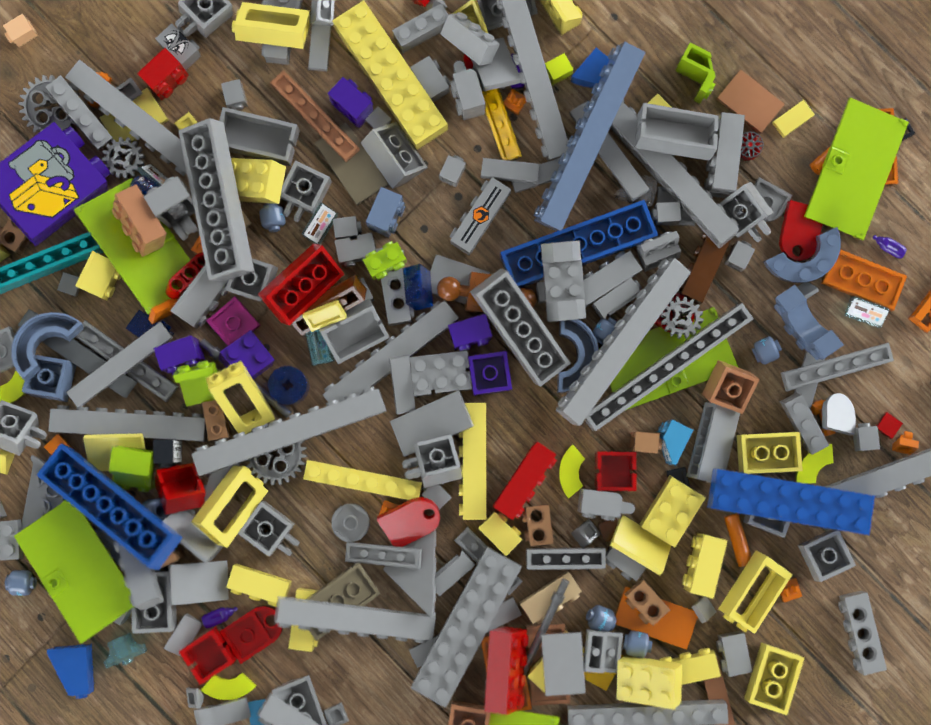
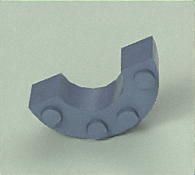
[763,227,841,283]
[774,285,844,360]
[11,312,84,383]
[557,319,599,393]

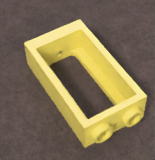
[232,2,310,49]
[206,361,275,434]
[191,465,268,548]
[718,550,793,634]

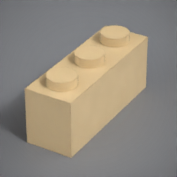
[519,570,582,624]

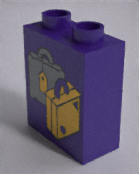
[0,122,111,247]

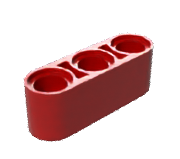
[165,252,206,300]

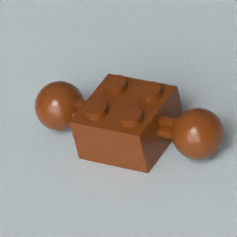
[437,272,537,314]

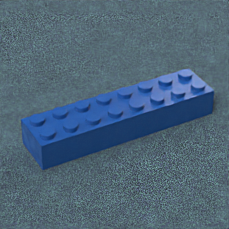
[500,200,658,288]
[37,444,183,570]
[707,469,875,535]

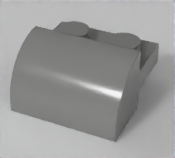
[636,231,681,272]
[583,629,623,673]

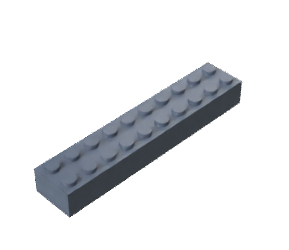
[534,42,645,231]

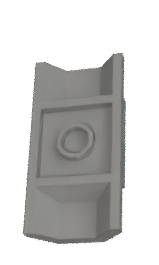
[541,241,586,322]

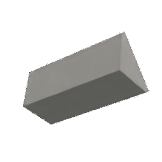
[272,675,327,725]

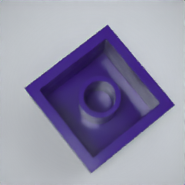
[328,77,374,128]
[448,314,492,351]
[218,330,275,388]
[154,335,206,375]
[468,351,512,396]

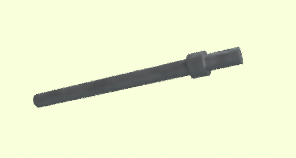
[199,339,292,418]
[524,578,569,676]

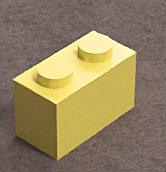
[478,511,522,556]

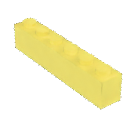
[459,403,486,520]
[303,460,423,500]

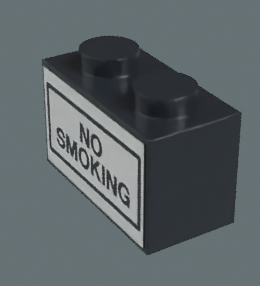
[153,439,182,467]

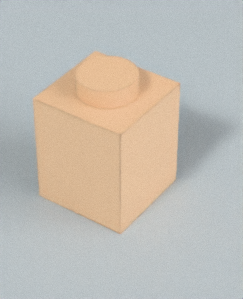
[3,14,38,47]

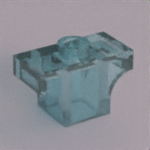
[103,633,148,669]

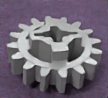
[102,137,145,179]
[661,297,704,339]

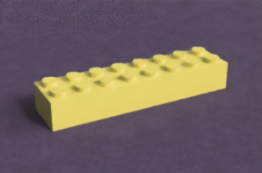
[332,0,448,150]

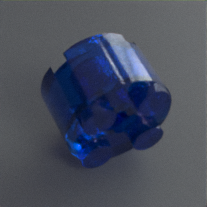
[268,366,310,406]

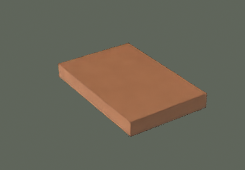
[716,69,785,134]

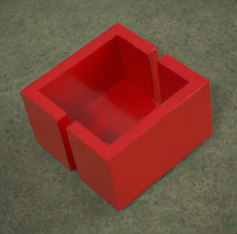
[137,48,189,100]
[595,451,637,491]
[155,463,206,515]
[179,626,237,685]

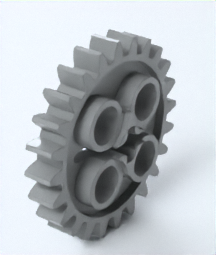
[19,75,83,133]
[246,423,307,485]

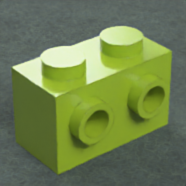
[363,241,407,280]

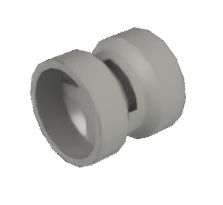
[172,214,199,241]

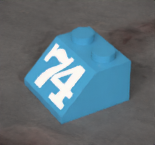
[657,420,693,465]

